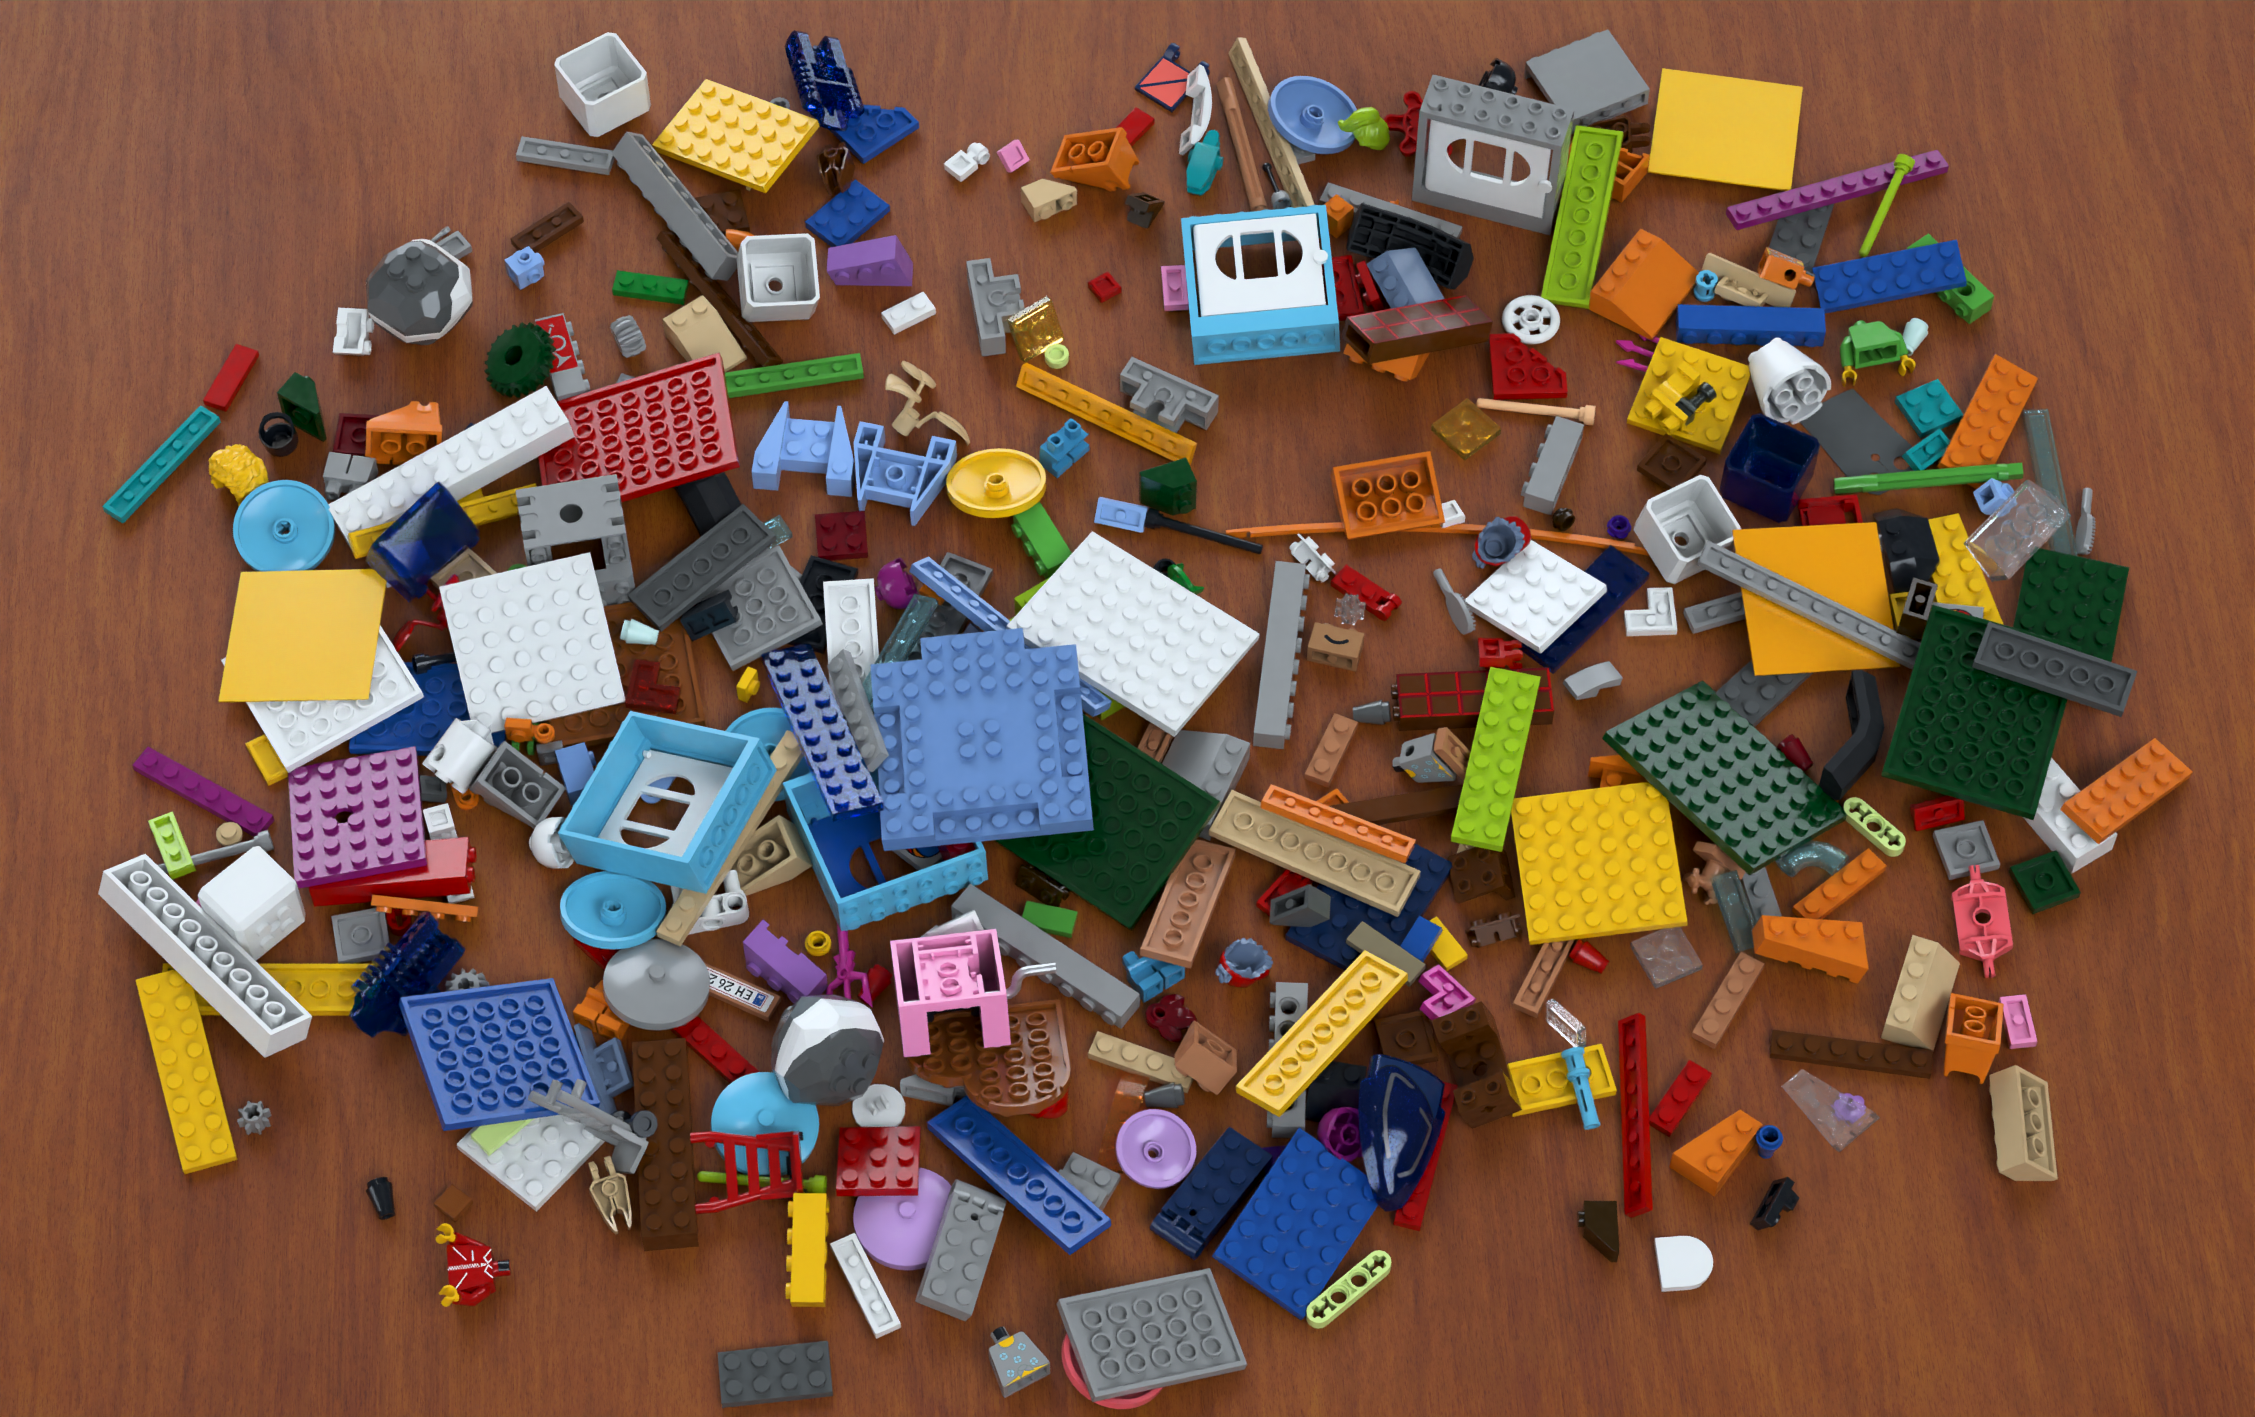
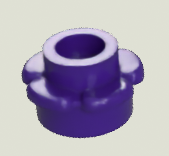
[1607,515,1631,539]

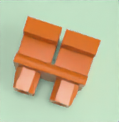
[573,980,630,1040]

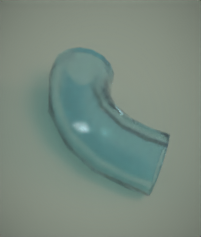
[1776,840,1849,877]

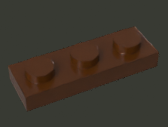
[510,202,584,253]

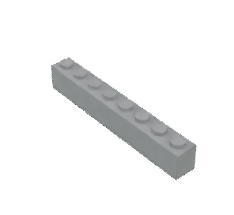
[611,132,738,281]
[1253,561,1310,749]
[951,884,1140,1029]

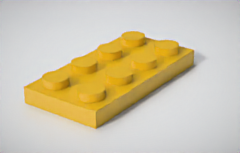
[1508,1044,1617,1117]

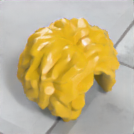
[209,444,269,506]

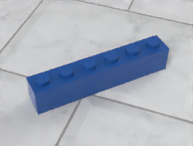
[1676,304,1826,347]

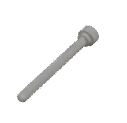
[158,830,274,873]

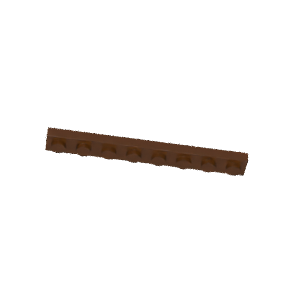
[656,231,783,367]

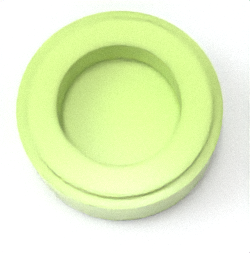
[1044,344,1069,369]

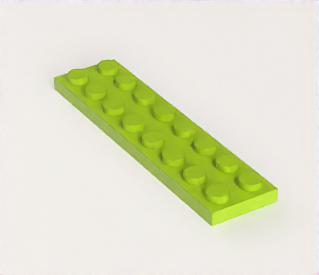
[1541,125,1624,309]
[1451,667,1541,852]

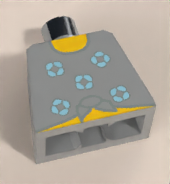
[1393,733,1456,783]
[988,1326,1050,1398]

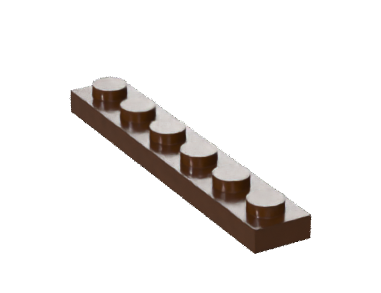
[1770,1030,1933,1079]

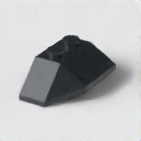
[1873,508,1940,593]

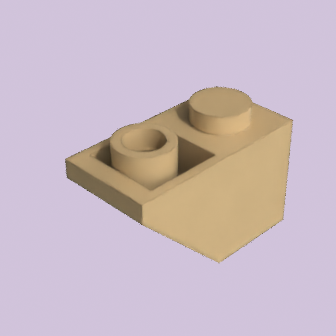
[1021,179,1077,222]

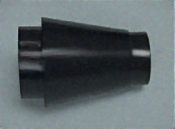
[366,1177,395,1220]

